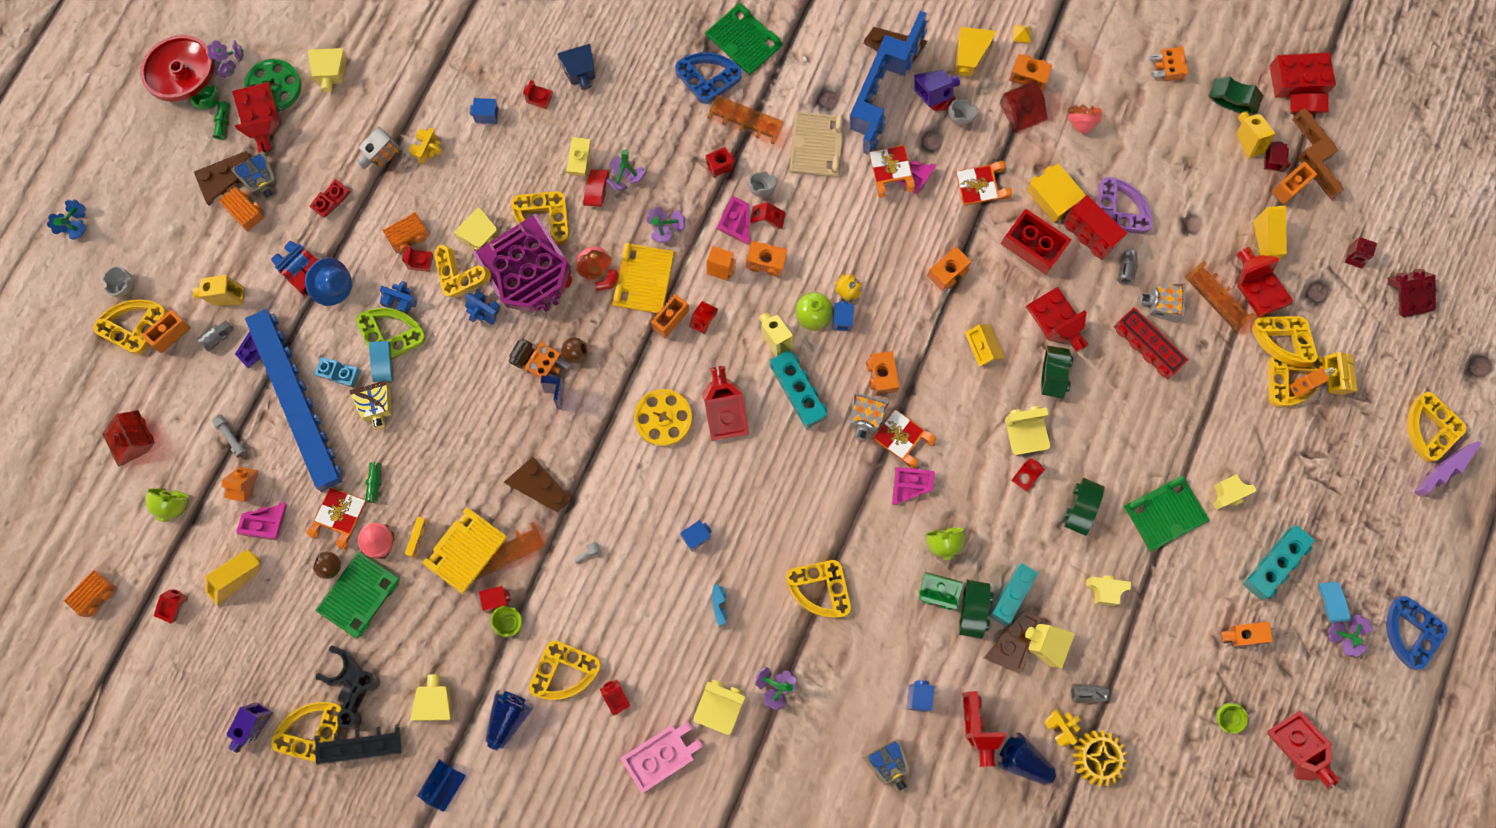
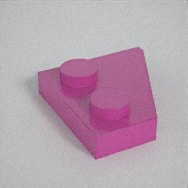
[896,161,937,195]
[716,195,750,245]
[892,467,935,504]
[236,502,287,540]

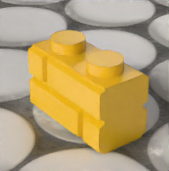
[1324,352,1357,395]

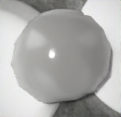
[948,99,978,126]
[748,171,777,198]
[102,266,134,298]

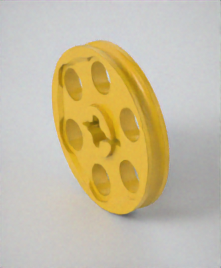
[634,389,692,447]

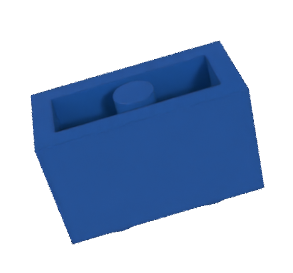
[906,680,935,712]

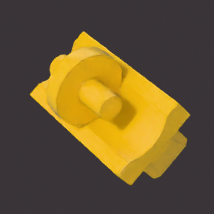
[409,127,443,165]
[1044,708,1081,747]

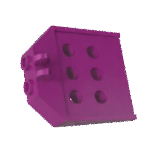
[472,214,571,313]

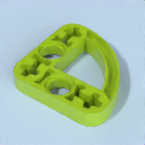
[356,308,426,360]

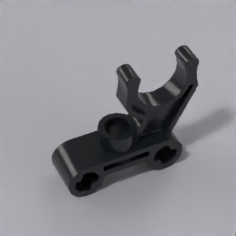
[315,645,380,730]

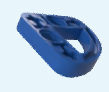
[675,52,742,104]
[1386,596,1447,670]

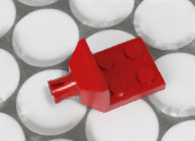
[232,82,281,153]
[1237,247,1293,318]
[1026,287,1089,353]
[702,366,749,441]
[962,691,1006,767]
[1267,711,1341,790]

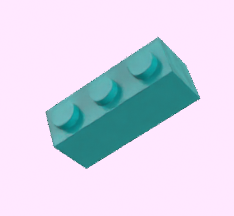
[988,563,1039,626]

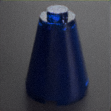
[485,690,534,750]
[997,733,1056,785]

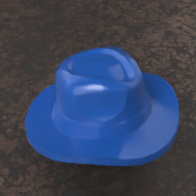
[305,257,352,306]

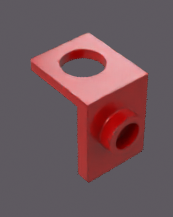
[750,202,786,229]
[1011,458,1046,492]

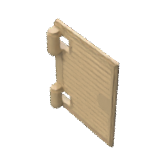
[789,112,844,177]

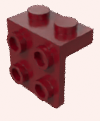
[1388,269,1436,317]

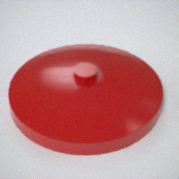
[140,35,215,102]

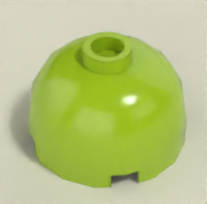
[795,292,833,331]
[145,488,189,522]
[925,527,965,560]

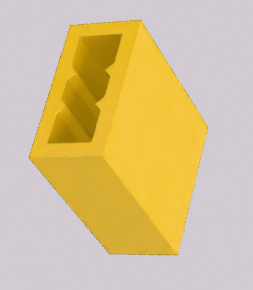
[1026,163,1086,223]

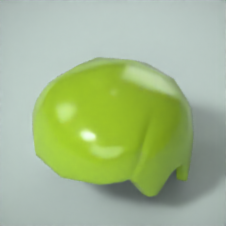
[491,606,522,637]
[1216,703,1248,734]

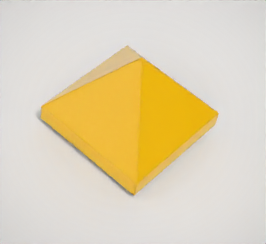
[1013,25,1032,43]

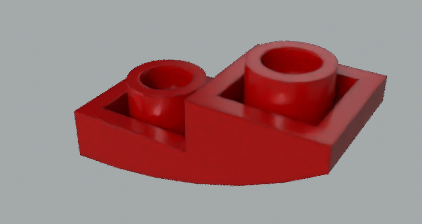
[1290,93,1329,114]
[583,169,610,207]
[309,179,352,218]

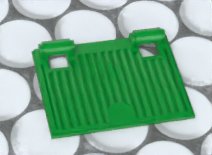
[704,2,783,76]
[1124,475,1210,552]
[315,551,399,639]

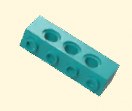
[769,349,828,429]
[1243,525,1315,600]

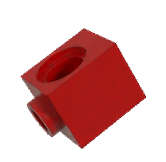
[706,147,735,178]
[479,586,511,613]

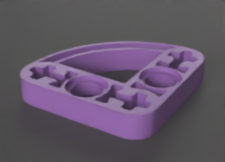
[1098,177,1152,234]

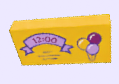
[405,517,428,559]

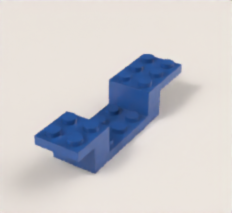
[850,11,928,155]

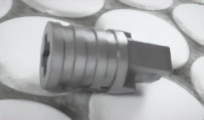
[1117,250,1138,285]
[197,321,233,352]
[1071,684,1109,702]

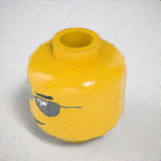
[835,273,863,301]

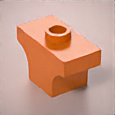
[221,466,258,502]

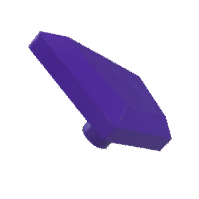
[235,331,261,368]

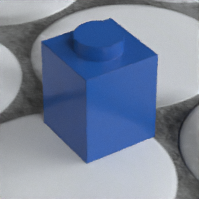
[470,98,498,124]
[832,301,854,331]
[680,520,712,552]

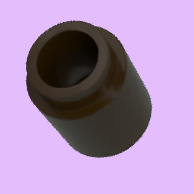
[508,339,534,369]

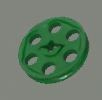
[244,59,301,112]

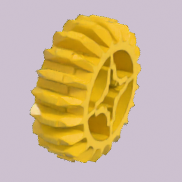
[1072,730,1129,786]

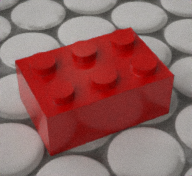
[1269,52,1336,98]
[1063,195,1127,260]
[1001,208,1072,275]

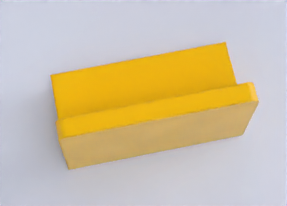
[965,324,1005,366]

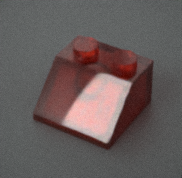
[999,80,1048,133]
[102,410,154,467]

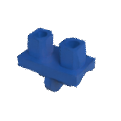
[380,281,417,314]
[465,291,500,325]

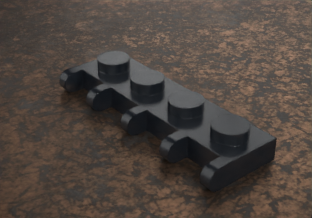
[314,724,402,765]

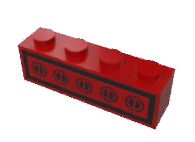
[1114,307,1189,380]

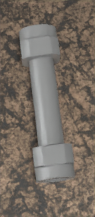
[211,414,247,458]

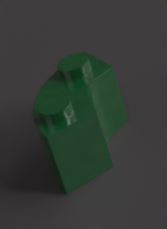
[1208,77,1264,114]
[1041,345,1073,399]
[1063,477,1105,536]
[959,579,994,639]

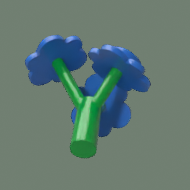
[47,199,87,240]

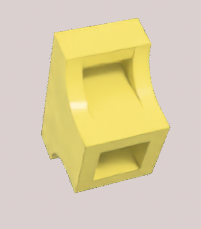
[567,137,591,176]
[1213,474,1257,510]
[1086,576,1131,606]

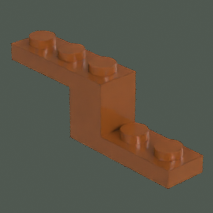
[1292,108,1345,200]

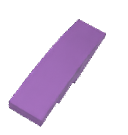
[1414,441,1481,497]

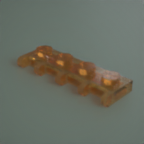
[707,95,784,145]
[1185,260,1256,332]
[474,521,545,582]

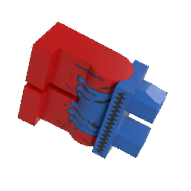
[271,241,318,297]

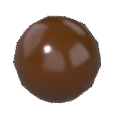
[561,337,588,364]
[313,551,341,579]

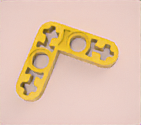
[434,245,491,298]

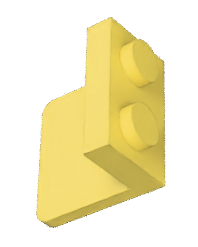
[1005,406,1050,455]
[694,680,745,735]

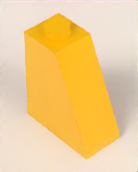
[954,27,996,77]
[1253,206,1287,262]
[205,549,260,606]

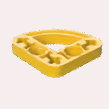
[511,191,569,245]
[93,300,167,355]
[1252,316,1317,367]
[1268,353,1325,407]
[1407,392,1466,463]
[786,560,851,618]
[529,641,601,700]
[271,702,342,762]

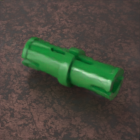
[213,101,230,140]
[365,462,382,503]

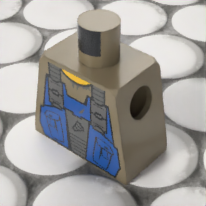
[231,152,277,200]
[863,739,910,792]

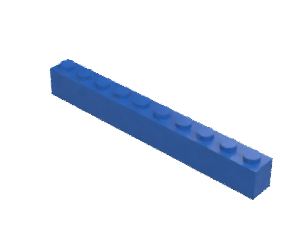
[245,309,343,492]

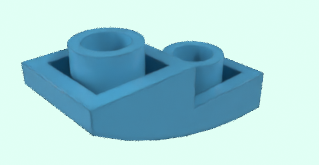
[369,341,393,382]
[314,357,361,388]
[1317,582,1350,623]
[713,583,728,628]

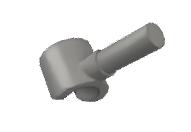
[574,542,600,564]

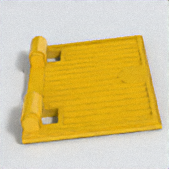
[613,243,675,314]
[422,507,508,594]

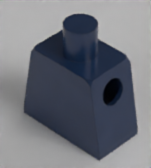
[557,44,596,90]

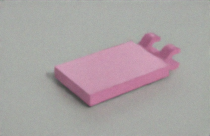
[621,722,703,793]

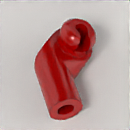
[930,95,956,111]
[595,269,619,291]

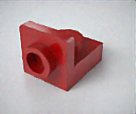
[523,80,553,110]
[402,246,433,272]
[153,589,188,624]
[600,680,631,716]

